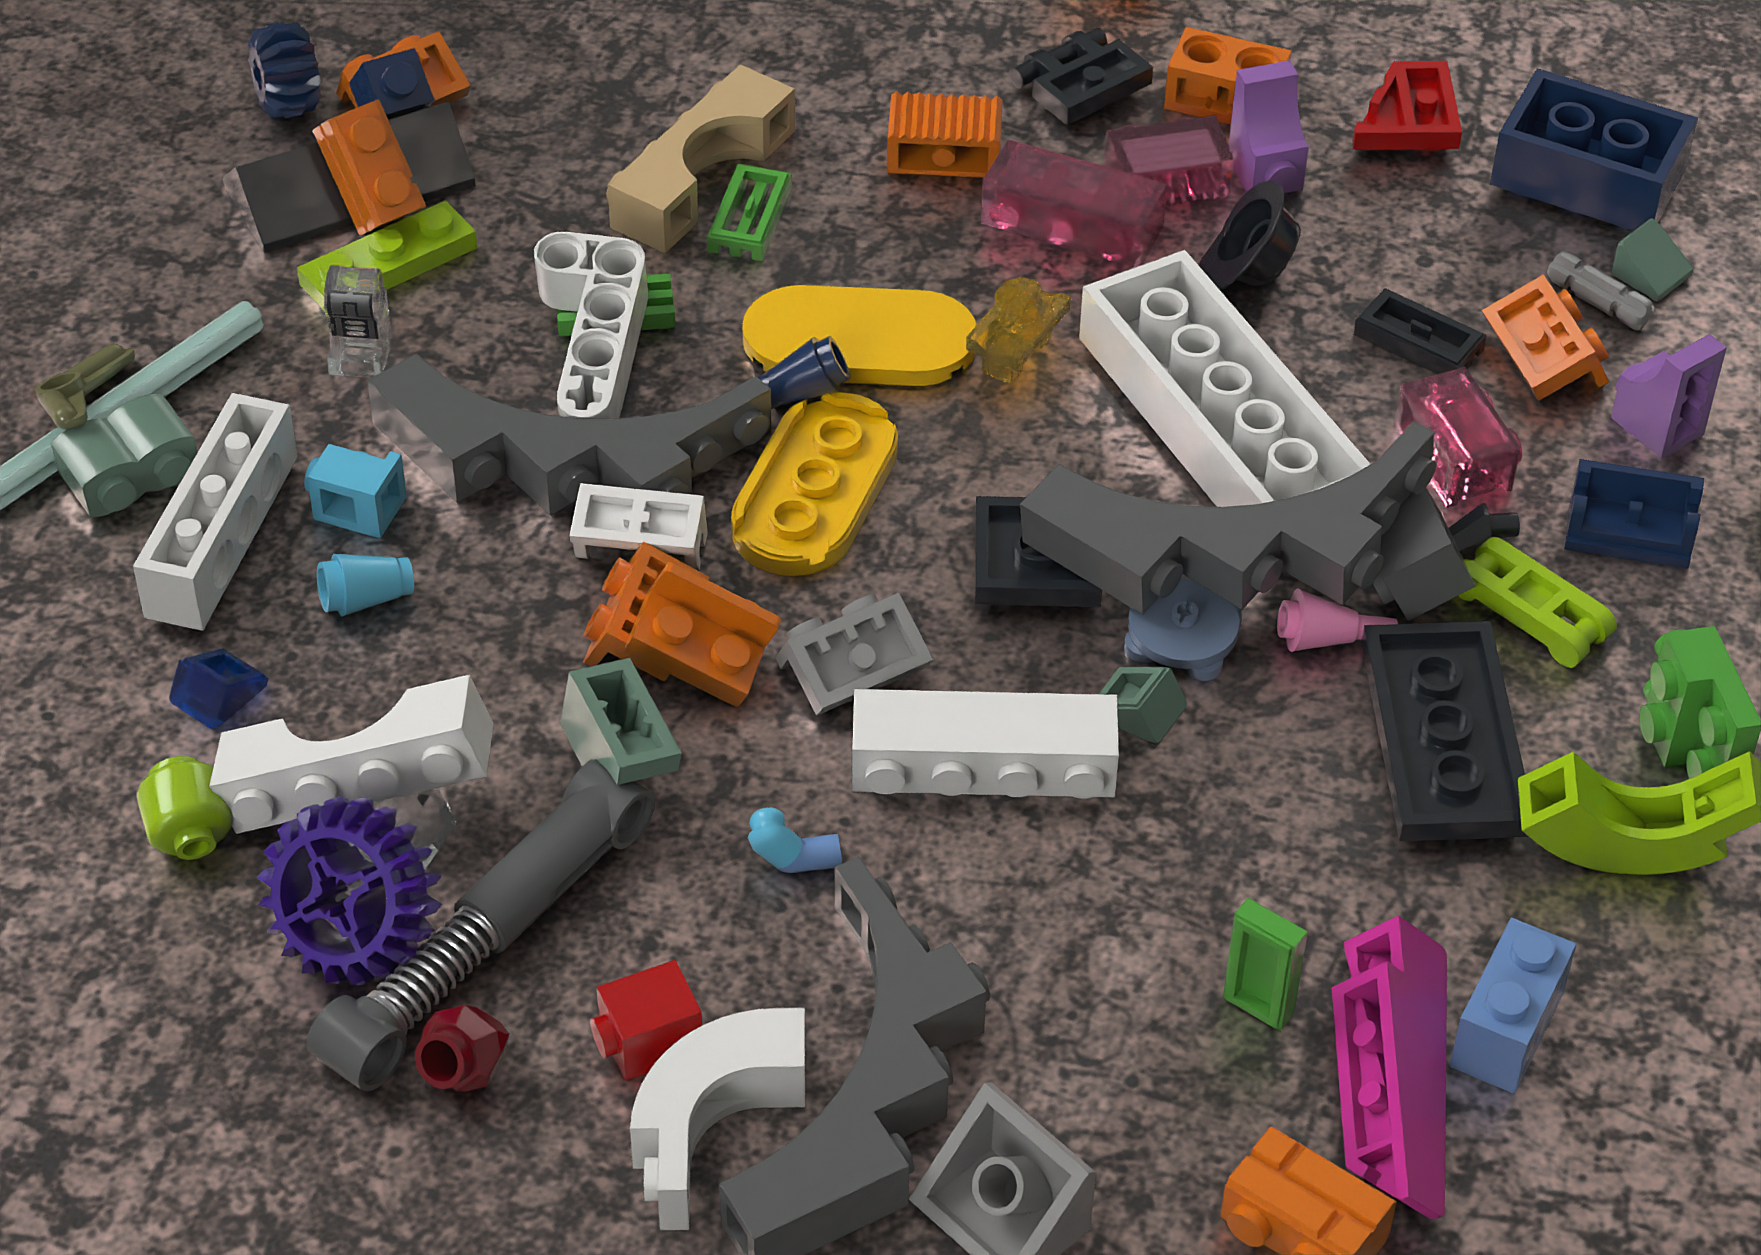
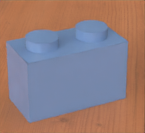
[1449,917,1577,1094]

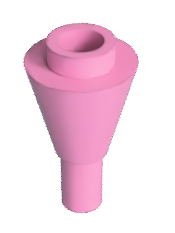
[1277,589,1398,652]

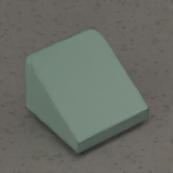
[1611,218,1694,302]
[1099,667,1187,743]

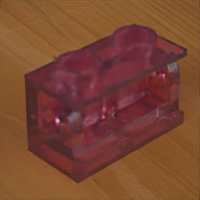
[1393,367,1522,508]

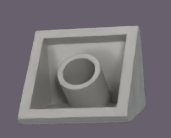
[909,1082,1096,1255]

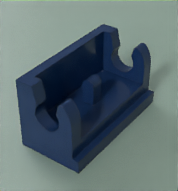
[1564,459,1704,569]

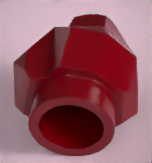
[415,1005,510,1091]

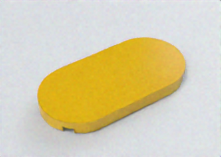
[742,285,977,386]
[731,392,898,576]

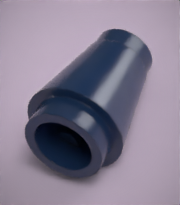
[758,336,851,409]

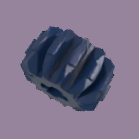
[248,22,321,118]

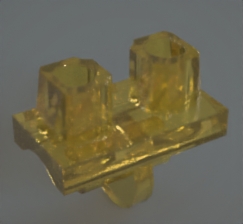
[966,275,1071,383]

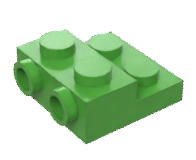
[1639,626,1761,779]

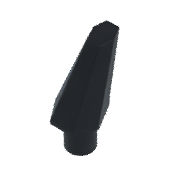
[1449,503,1520,555]

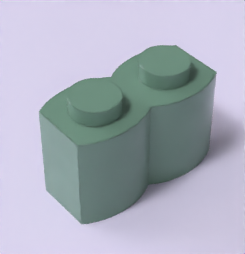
[51,393,198,517]

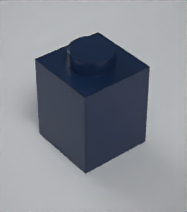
[349,48,435,120]

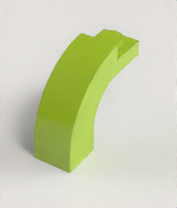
[1518,751,1761,875]

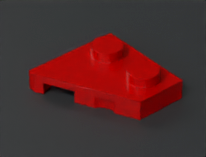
[1352,61,1462,151]

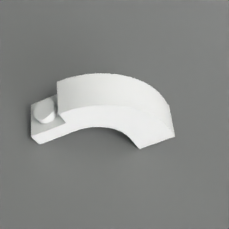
[630,1008,805,1230]

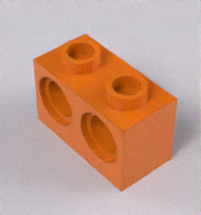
[1164,27,1292,124]

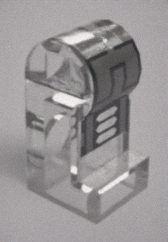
[324,265,392,378]

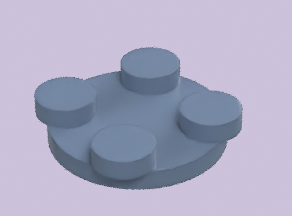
[1124,578,1242,681]

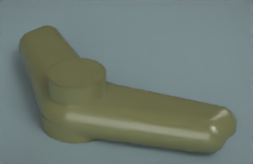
[35,343,135,430]

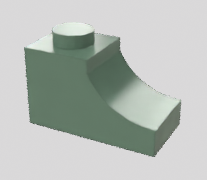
[560,658,682,785]

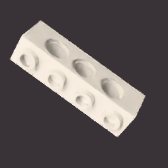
[133,393,298,631]

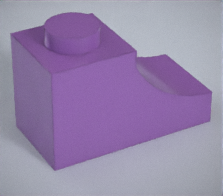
[1228,60,1309,193]
[1611,334,1727,459]

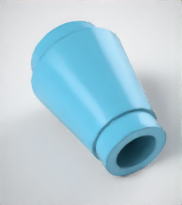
[317,554,414,616]

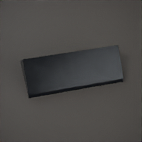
[223,101,476,253]

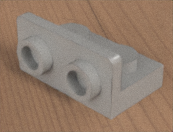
[775,592,934,716]

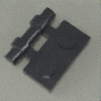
[1009,28,1153,125]

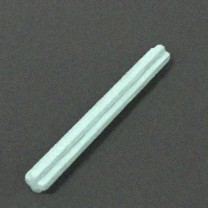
[0,301,264,511]

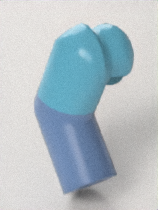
[748,807,842,873]

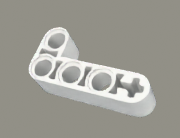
[534,232,648,419]

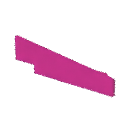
[1332,915,1447,1219]

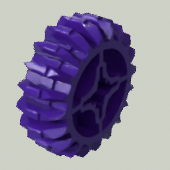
[256,797,442,985]

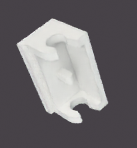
[569,483,708,570]

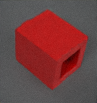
[590,960,702,1081]

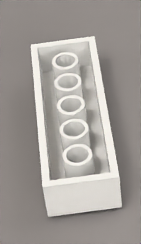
[1079,250,1370,507]

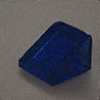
[169,648,269,728]

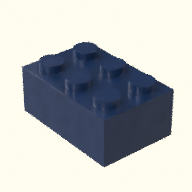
[1490,68,1698,231]

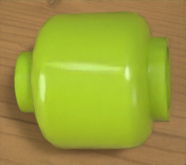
[136,756,233,860]

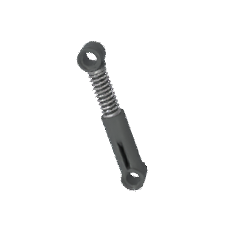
[307,759,656,1092]

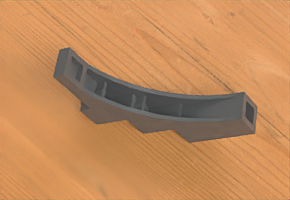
[367,354,771,515]
[1020,421,1436,615]
[719,856,990,1255]

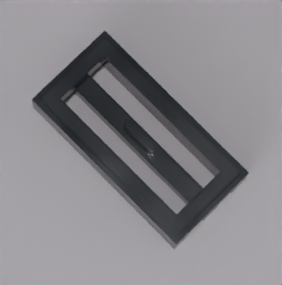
[1353,288,1487,383]

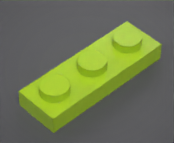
[297,200,477,315]

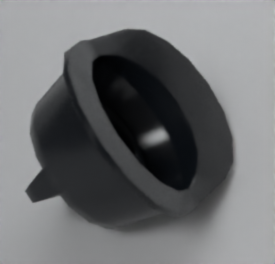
[1198,180,1301,291]

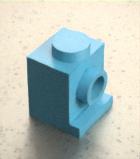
[304,444,407,539]

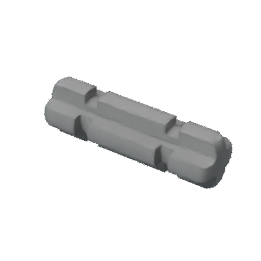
[1547,252,1654,330]

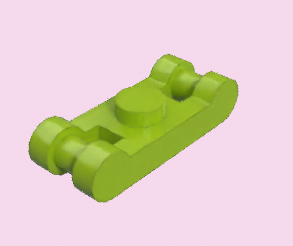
[1458,537,1617,668]

